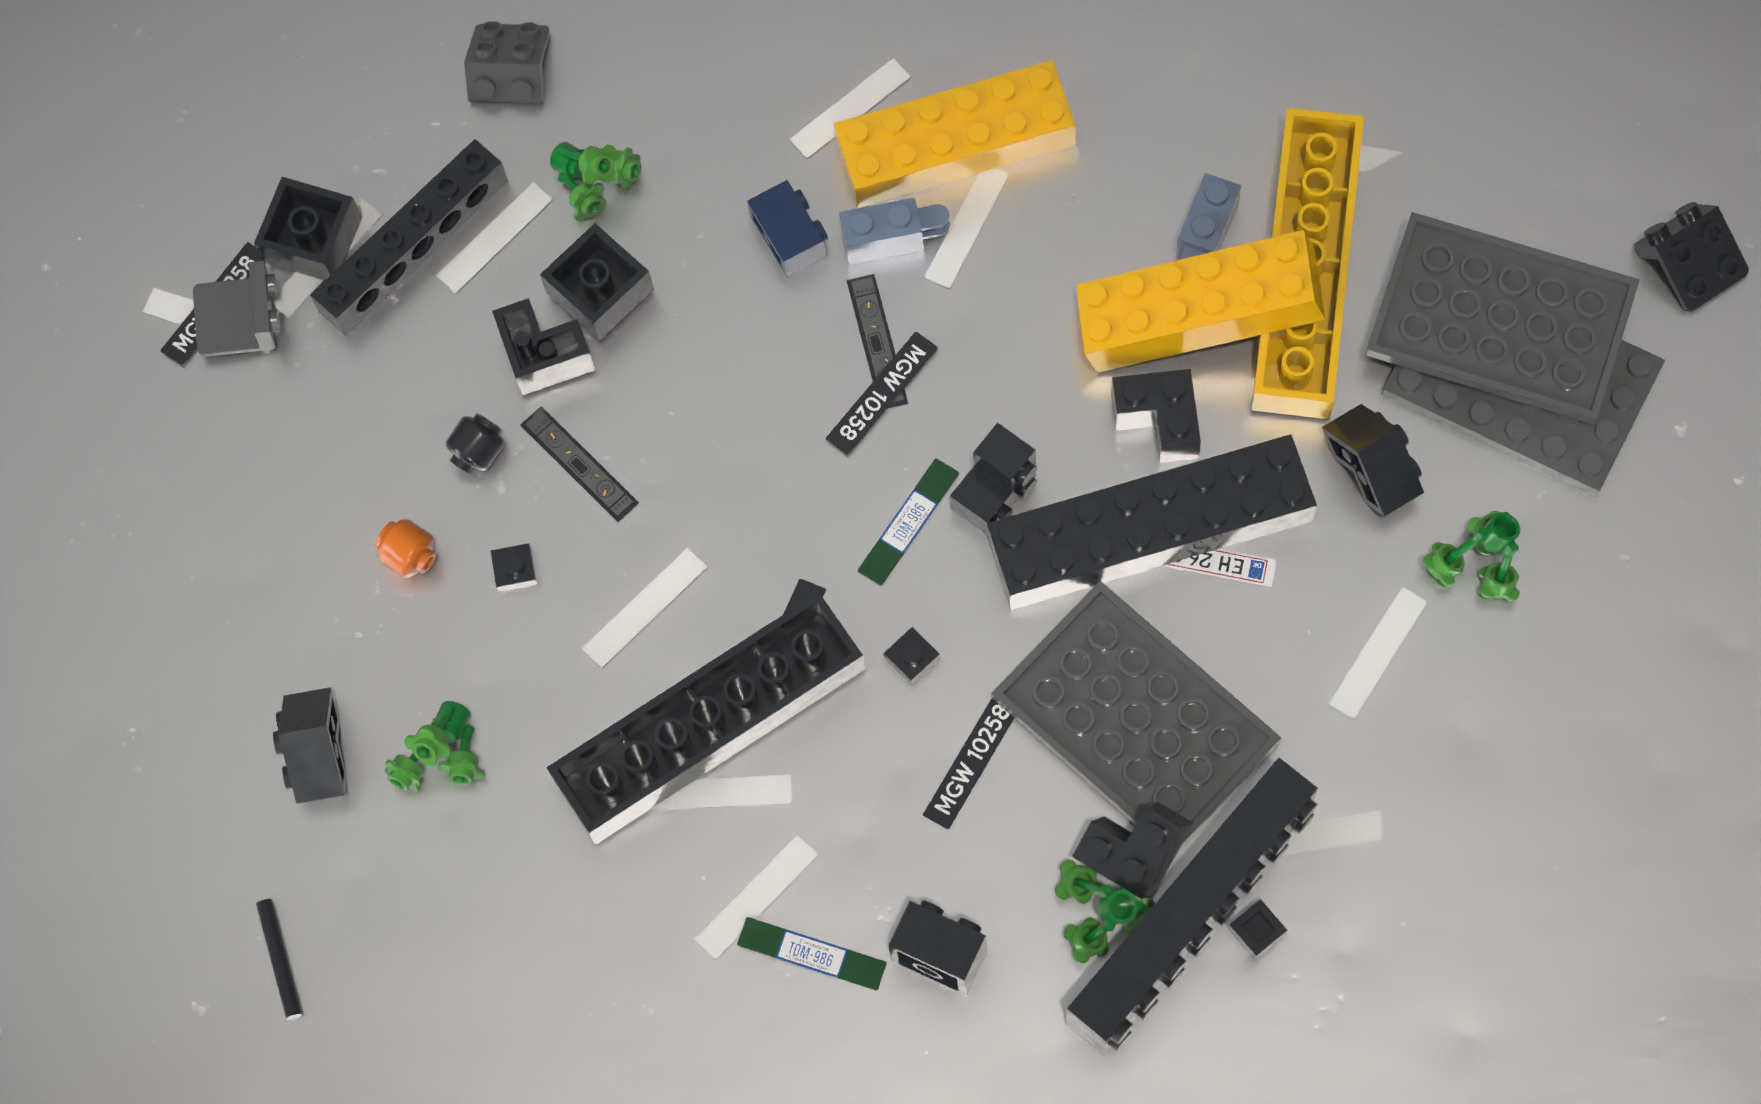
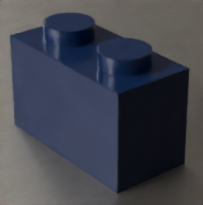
[747,180,828,277]

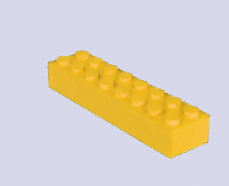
[1251,108,1364,420]

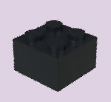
[254,177,361,280]
[540,223,654,341]
[888,900,987,996]

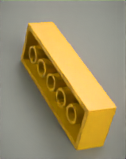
[833,60,1076,209]
[1076,230,1325,373]

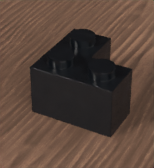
[492,298,596,396]
[1111,369,1201,463]
[1322,404,1424,517]
[950,422,1037,535]
[273,687,347,804]
[1072,802,1193,899]

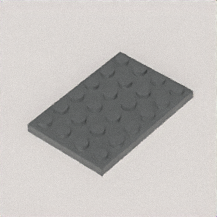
[1365,212,1640,425]
[1381,340,1665,496]
[991,581,1281,851]

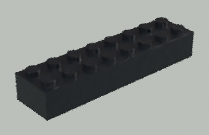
[987,434,1317,610]
[546,592,865,845]
[1066,757,1318,1056]

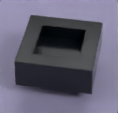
[490,543,537,592]
[883,627,940,685]
[1228,899,1288,959]

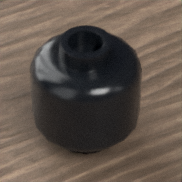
[446,413,504,473]

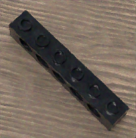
[310,139,508,336]

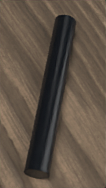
[256,899,302,1020]

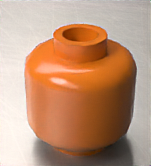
[375,519,436,578]

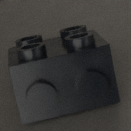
[1633,202,1749,311]

